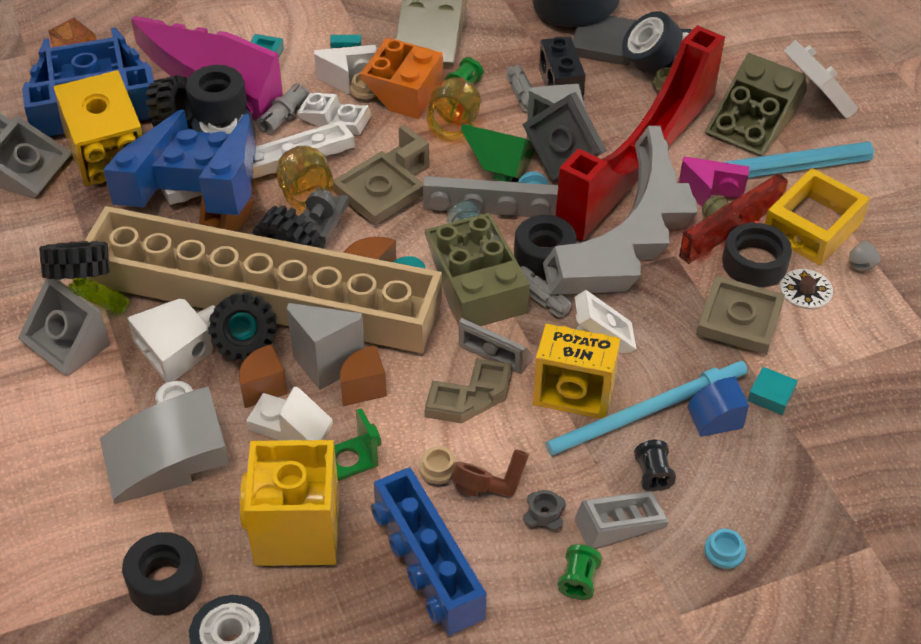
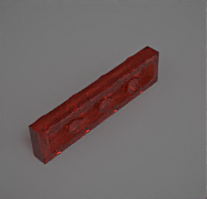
[679,173,788,264]

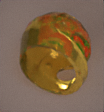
[426,78,482,141]
[277,145,333,211]

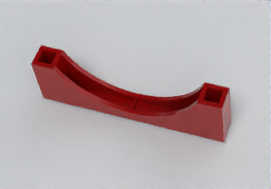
[556,25,725,241]

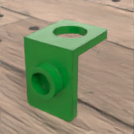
[334,408,382,481]

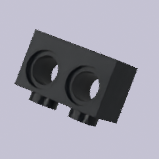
[539,36,586,99]

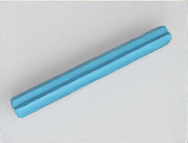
[724,141,875,178]

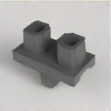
[303,188,349,249]

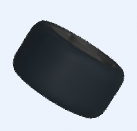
[533,0,620,27]

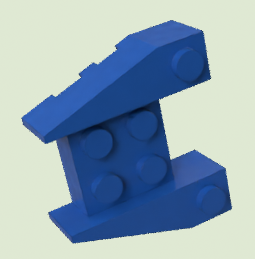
[22,27,154,137]
[103,110,256,215]

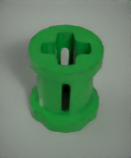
[445,57,484,97]
[557,544,602,600]

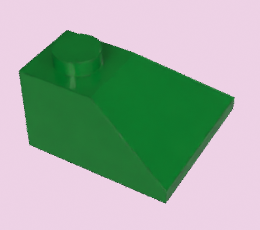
[461,124,535,182]

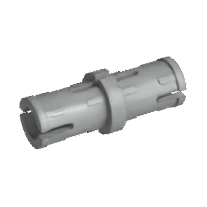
[256,83,309,135]

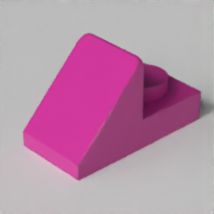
[679,156,749,207]

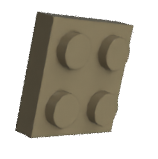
[332,151,423,225]
[696,276,785,355]

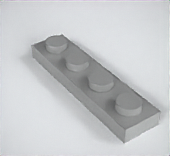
[423,176,558,217]

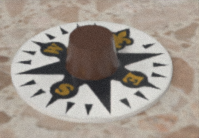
[780,269,833,309]

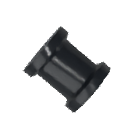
[634,440,676,492]

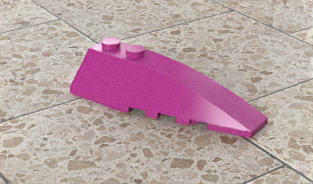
[131,16,283,121]

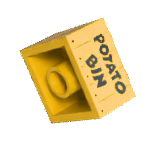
[532,323,621,419]

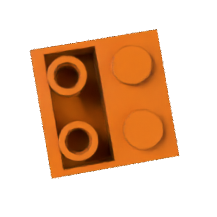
[360,37,443,119]

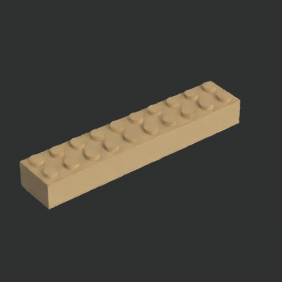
[83,206,442,354]

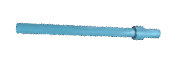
[545,360,748,456]

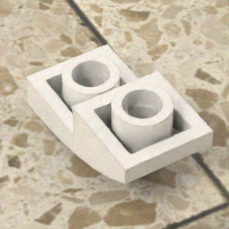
[297,93,372,135]

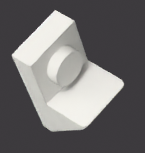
[314,45,376,94]
[575,290,637,353]
[246,386,333,440]

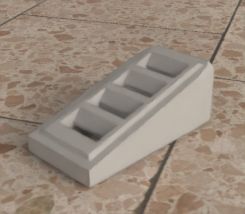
[575,491,669,548]

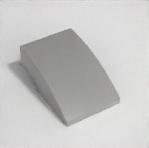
[0,113,72,198]
[100,386,229,504]

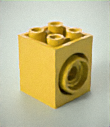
[53,70,143,187]
[240,440,339,566]

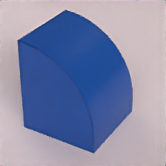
[687,376,749,437]

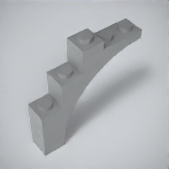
[543,126,698,295]

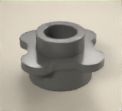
[523,490,566,531]

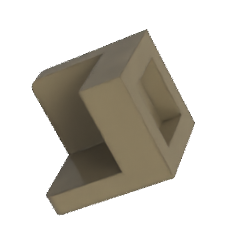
[386,125,429,176]

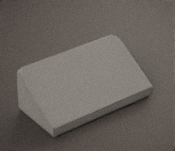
[459,318,533,374]

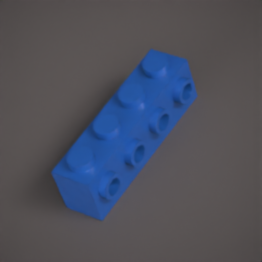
[371,467,487,636]

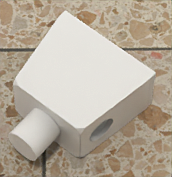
[127,299,215,383]

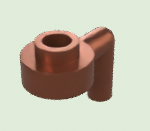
[450,449,529,497]

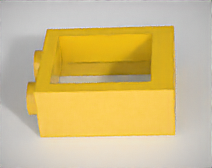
[765,168,870,266]

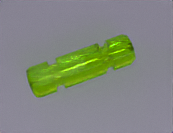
[68,278,129,314]

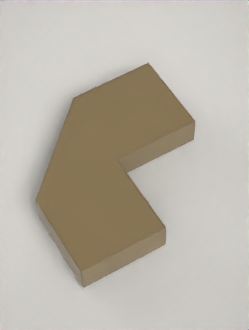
[424,358,512,423]

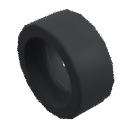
[722,223,792,287]

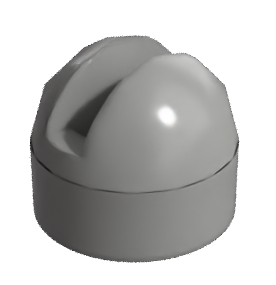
[849,241,881,271]

